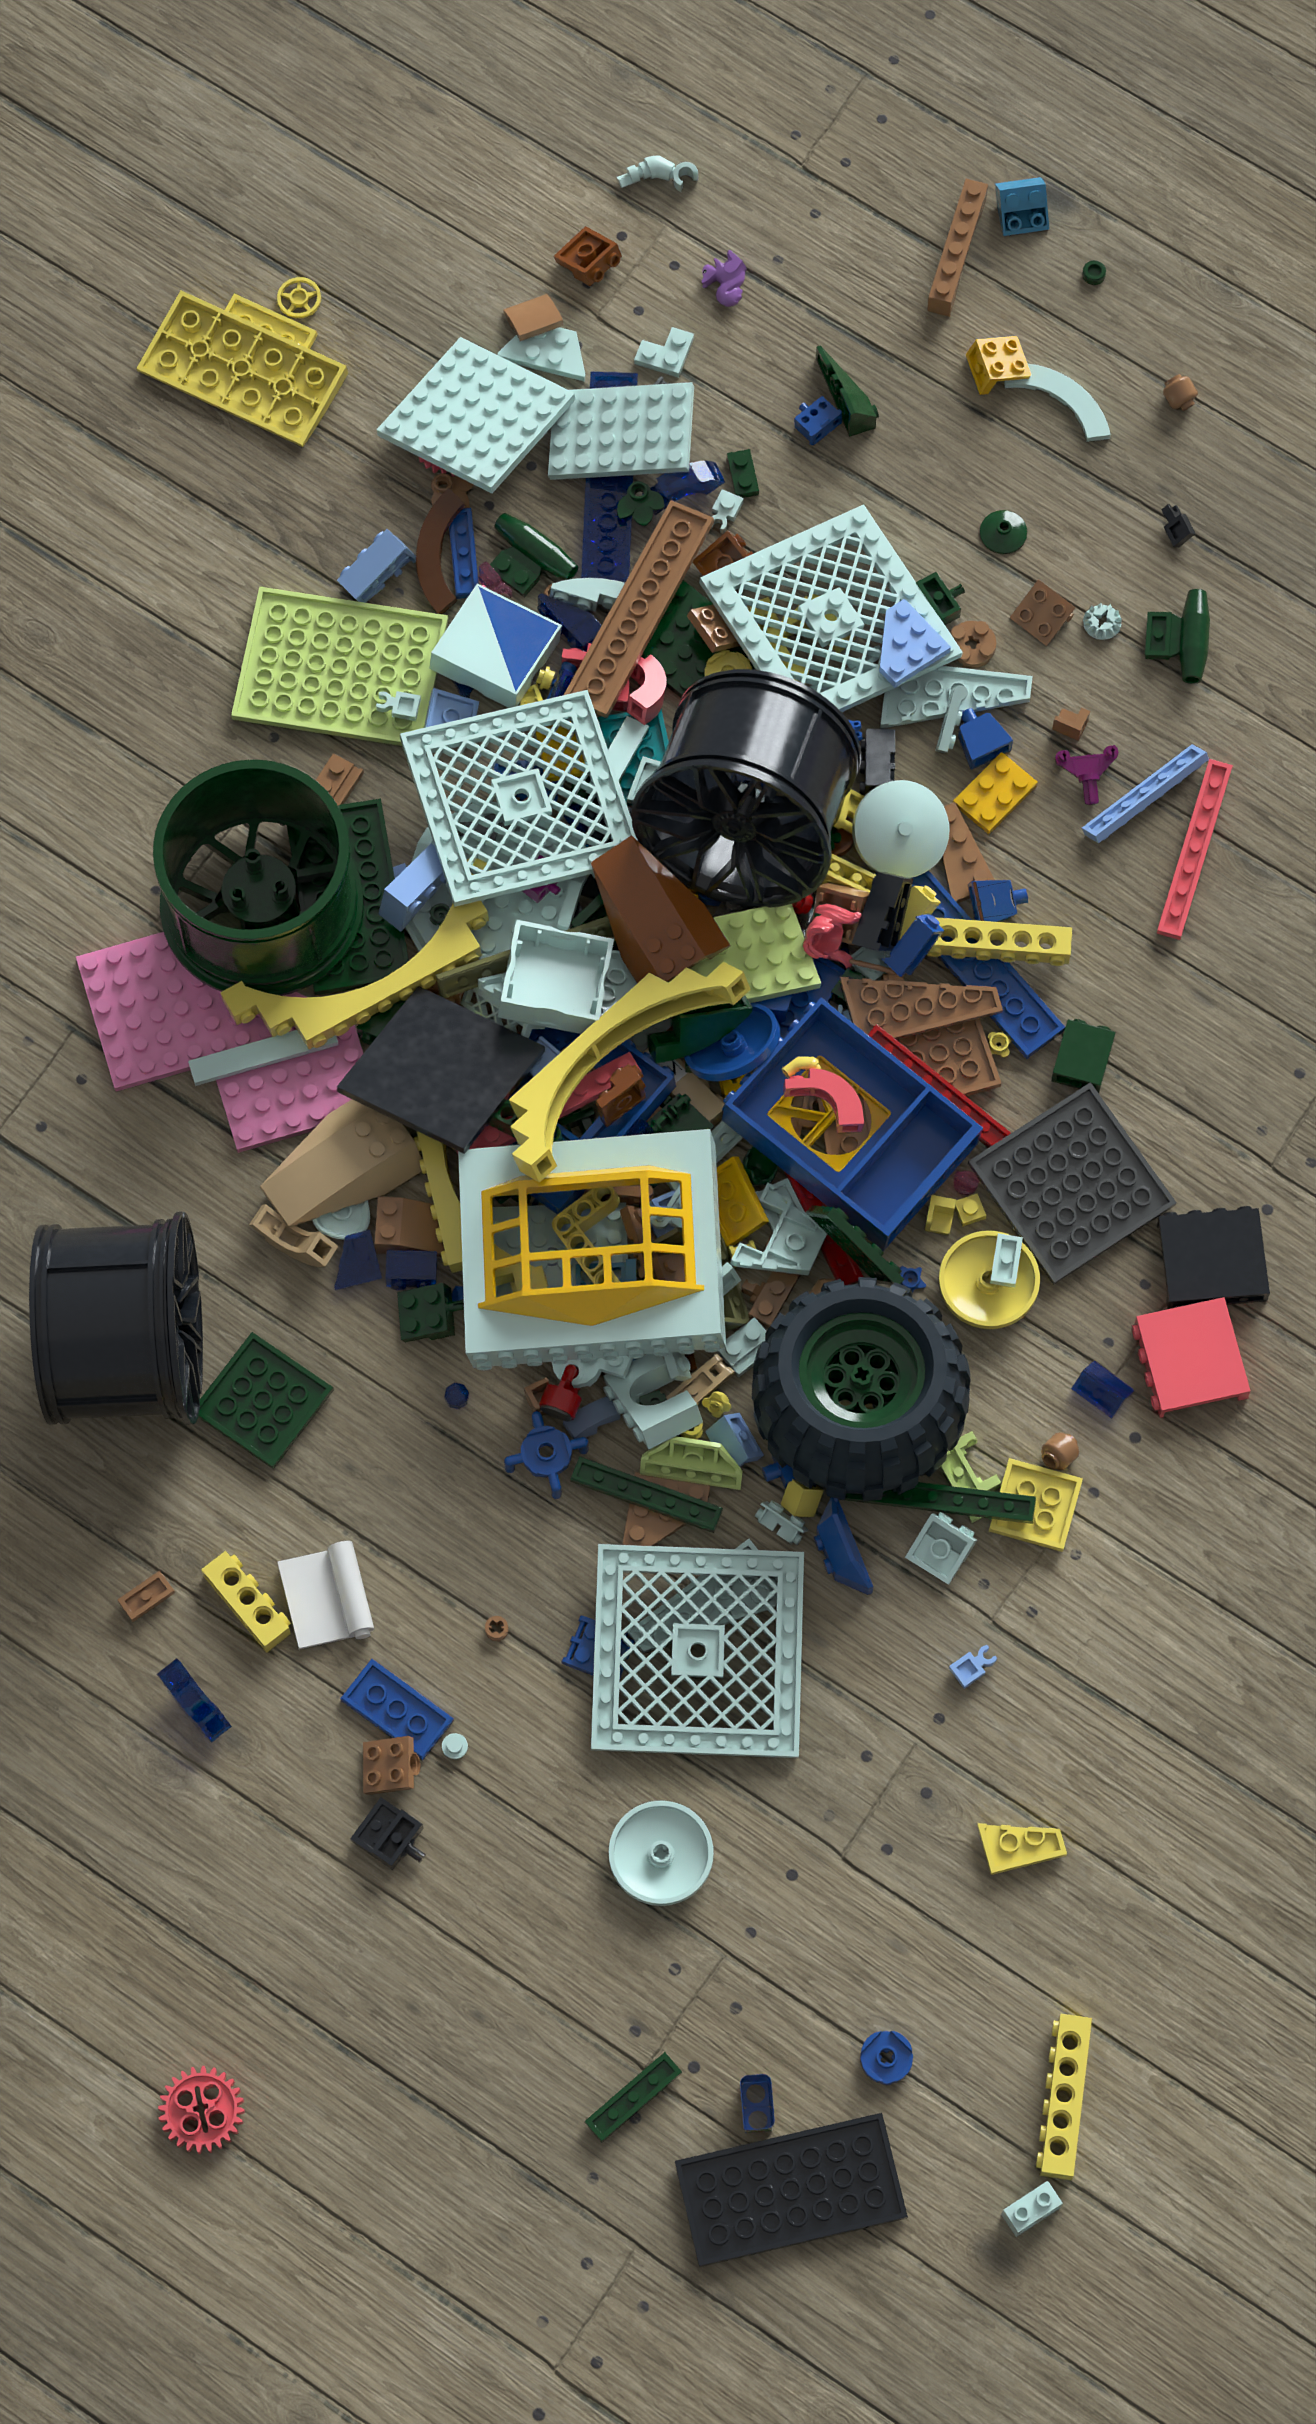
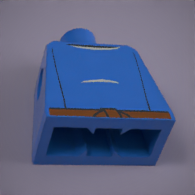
[967,880,1028,922]

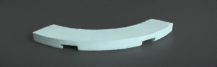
[1004,363,1111,442]

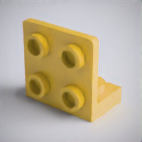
[966,336,1031,395]

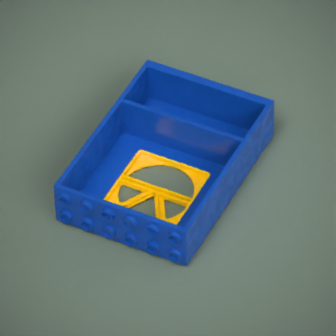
[722,998,983,1252]

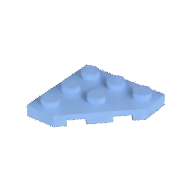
[879,599,951,688]

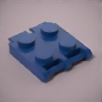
[561,1615,635,1680]

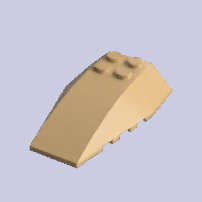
[260,1099,422,1228]

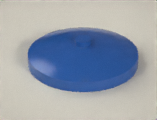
[684,1003,780,1081]

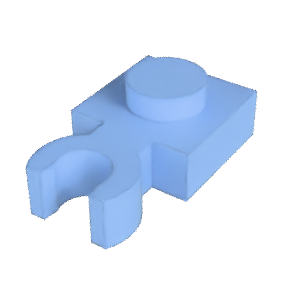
[949,1645,997,1689]

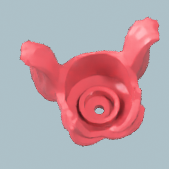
[803,904,862,968]

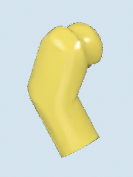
[782,1057,821,1079]

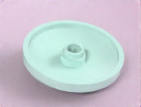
[852,780,950,878]
[609,1801,714,1906]

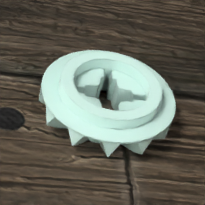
[1083,603,1122,640]

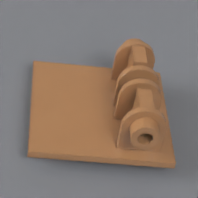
[1010,579,1076,646]

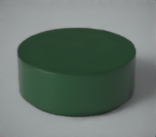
[1082,260,1106,285]

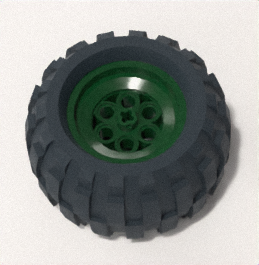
[752,1277,971,1501]

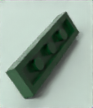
[584,2052,682,2143]

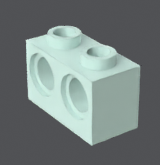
[1001,2181,1063,2237]

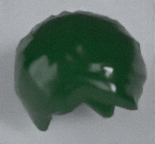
[742,1146,778,1186]

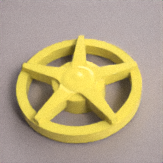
[277,277,321,318]

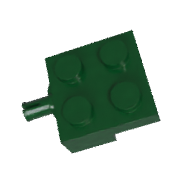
[916,572,965,625]
[397,1283,464,1343]

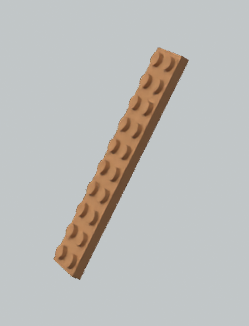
[564,500,714,718]

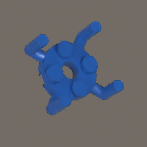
[504,1411,589,1499]

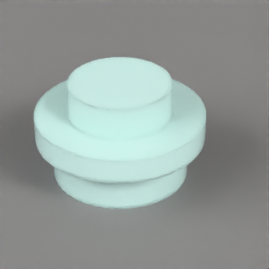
[442,1733,468,1759]

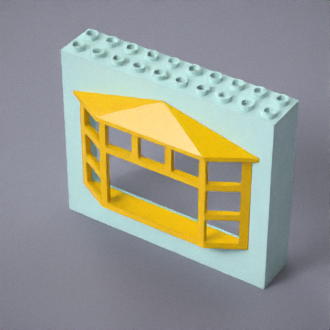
[458,1129,726,1370]

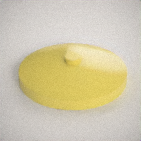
[939,1231,1040,1329]

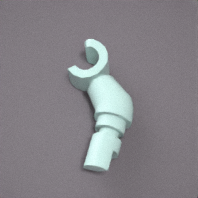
[617,156,699,192]

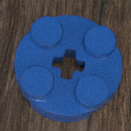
[860,2031,913,2085]

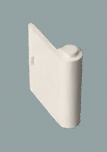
[277,1541,374,1650]

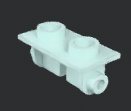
[755,1500,809,1545]

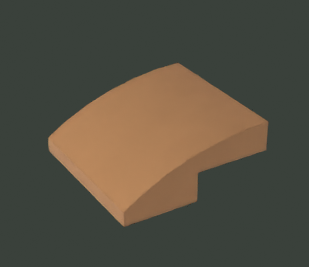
[503,294,564,341]

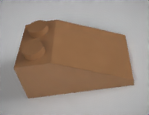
[375,1196,445,1257]

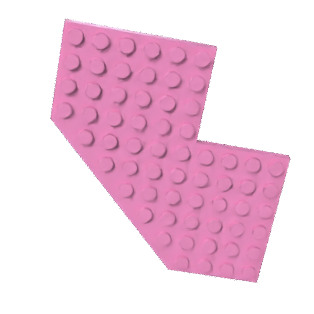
[76,932,364,1153]

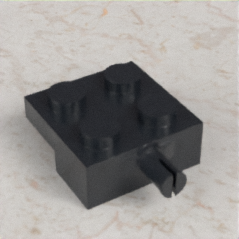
[350,1797,426,1870]

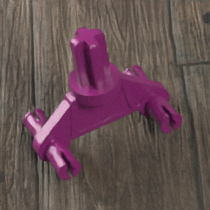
[1055,745,1119,805]

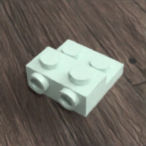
[905,1512,977,1585]

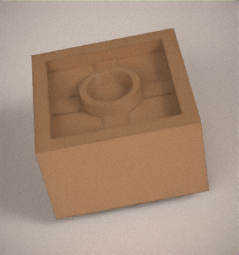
[812,882,870,945]

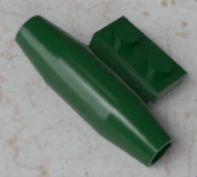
[487,513,579,598]
[1145,589,1210,684]

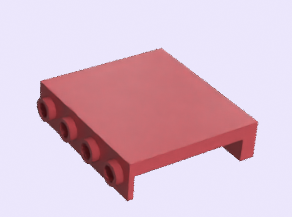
[1132,1297,1250,1418]

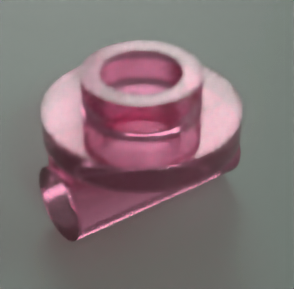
[953,1170,980,1195]

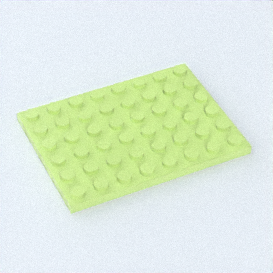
[231,586,448,746]

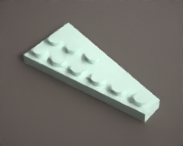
[880,666,1033,729]

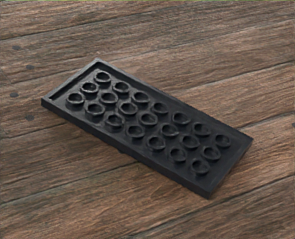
[675,2113,908,2267]

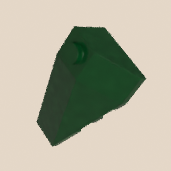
[816,345,879,437]

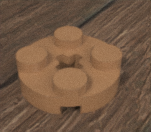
[951,621,996,668]

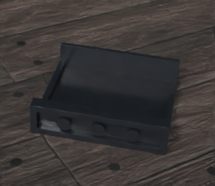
[1157,1206,1270,1309]

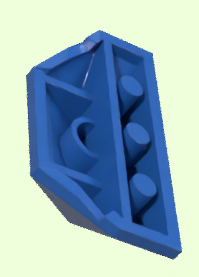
[814,1497,873,1595]

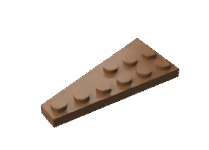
[839,977,1003,1039]

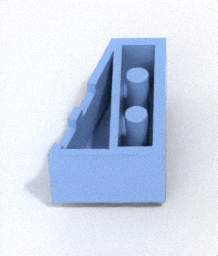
[337,529,416,603]
[379,843,446,932]

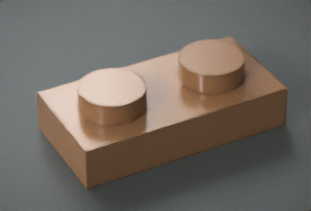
[118,1570,175,1622]

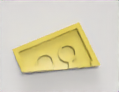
[977,1823,1067,1875]

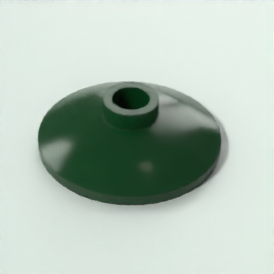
[980,510,1027,554]

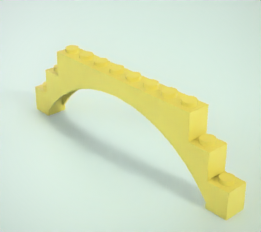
[220,858,491,1049]
[509,962,751,1182]
[414,1015,549,1293]

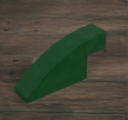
[649,995,753,1064]

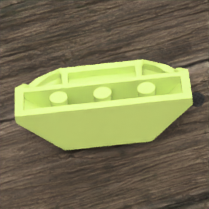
[640,1436,743,1490]

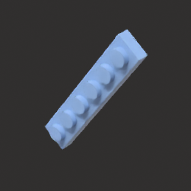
[1082,744,1209,843]

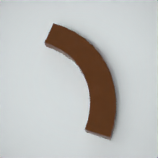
[416,488,466,615]

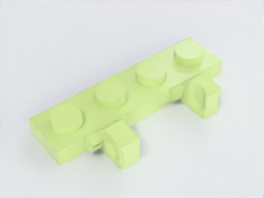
[940,1431,1001,1523]

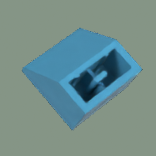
[995,177,1049,236]

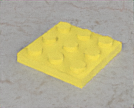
[989,1458,1083,1552]

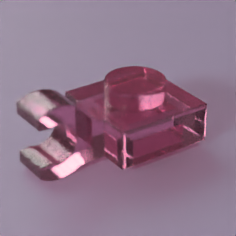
[478,561,512,598]

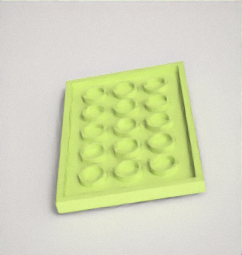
[668,904,821,1003]

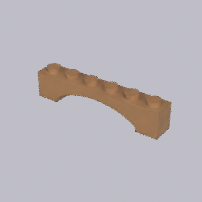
[927,178,988,317]

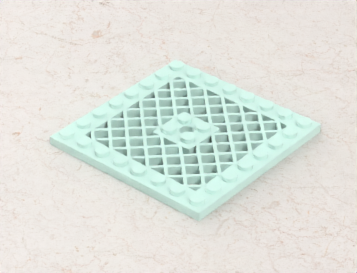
[699,505,963,712]
[400,690,638,907]
[591,1544,804,1758]

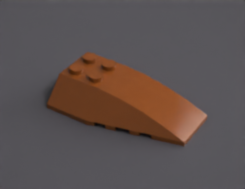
[590,835,731,983]

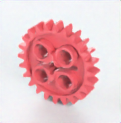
[158,2066,245,2154]

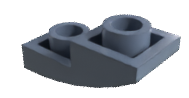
[563,1396,621,1439]

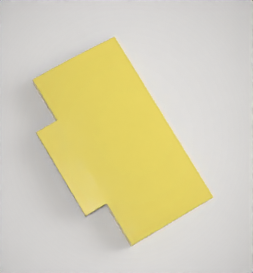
[136,290,348,447]

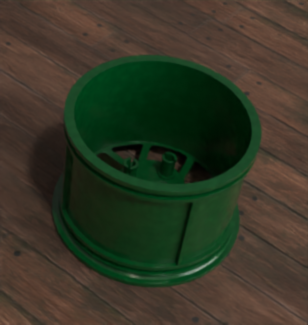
[153,760,363,996]

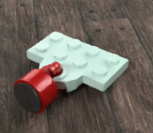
[539,1356,633,1421]

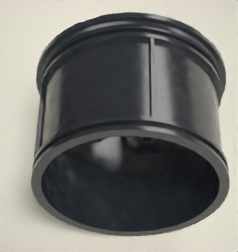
[631,669,861,908]
[29,1212,203,1425]

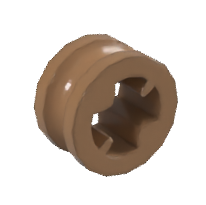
[485,1616,508,1641]

